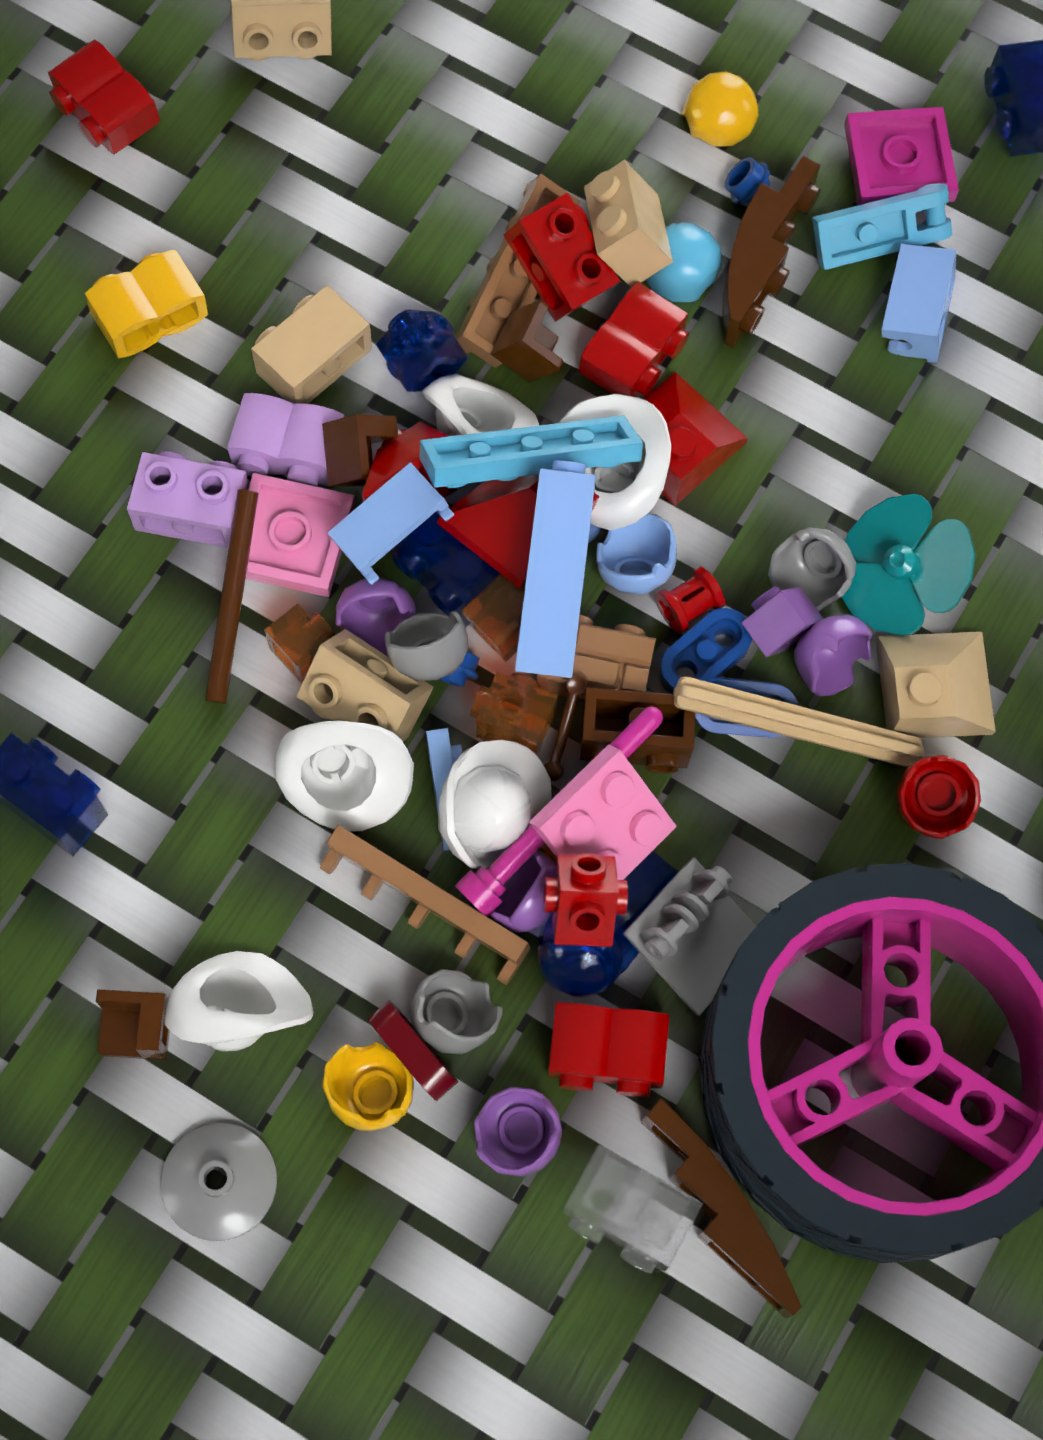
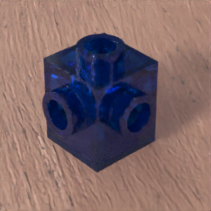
[376,310,469,392]

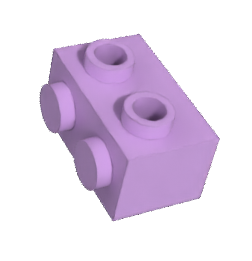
[127,451,249,548]

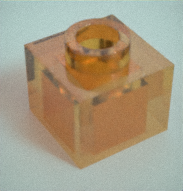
[265,603,335,684]

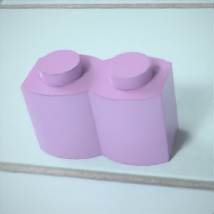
[227,393,345,487]

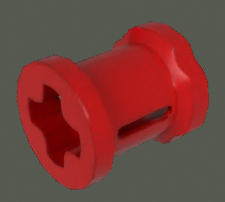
[655,566,726,634]

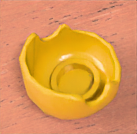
[682,71,758,147]
[322,1042,414,1131]

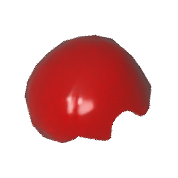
[896,755,981,839]

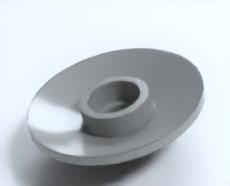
[160,1123,277,1241]

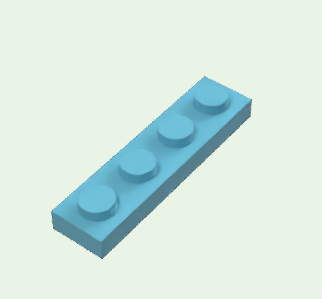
[419,415,643,488]

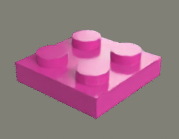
[844,107,959,205]

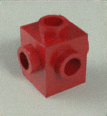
[543,853,628,947]

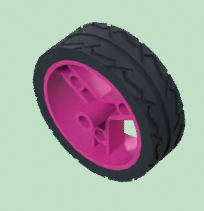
[699,863,1043,1263]

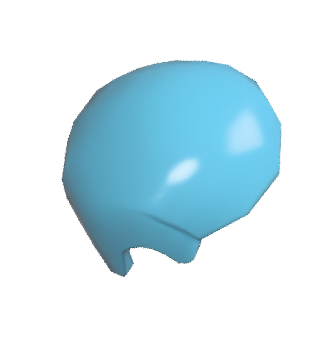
[645,222,721,302]

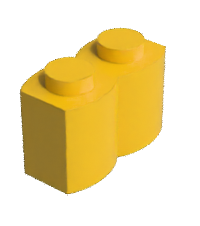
[85,250,208,358]

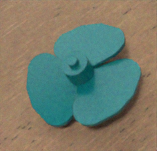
[841,494,976,636]

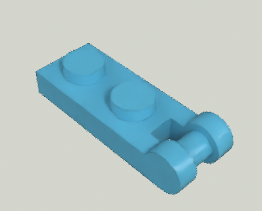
[812,183,953,270]

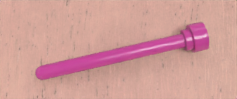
[455,706,663,917]

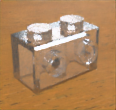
[562,1144,703,1274]

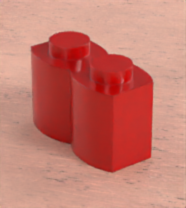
[48,39,161,155]
[579,282,689,397]
[548,1003,670,1097]

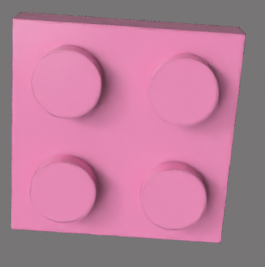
[225,473,356,597]
[529,744,677,880]

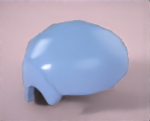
[596,513,677,594]

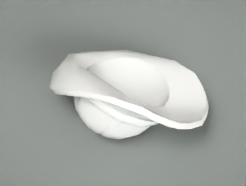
[422,374,539,436]
[560,394,672,530]
[274,721,414,832]
[438,740,552,869]
[165,951,313,1051]

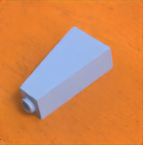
[515,460,596,678]

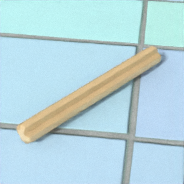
[673,676,925,767]

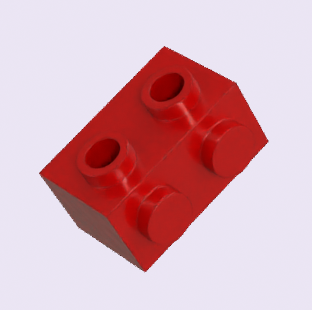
[503,192,620,322]

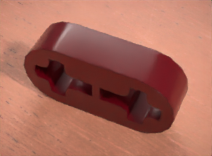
[368,1000,458,1101]

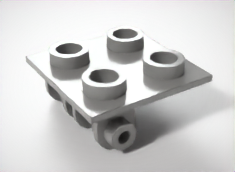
[623,857,756,1016]

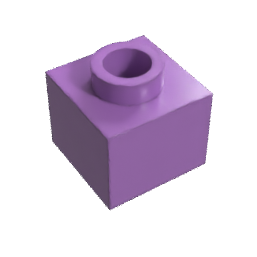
[742,586,823,657]

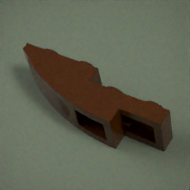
[722,156,821,348]

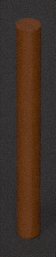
[205,489,259,704]

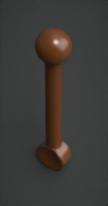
[544,672,588,781]

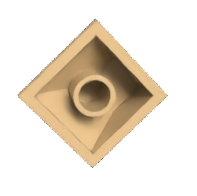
[876,632,996,738]

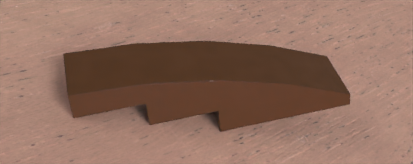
[642,1098,802,1318]

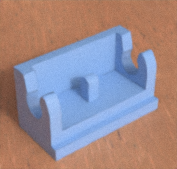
[882,244,956,363]
[327,462,454,585]

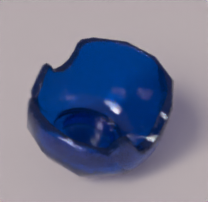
[538,914,623,998]

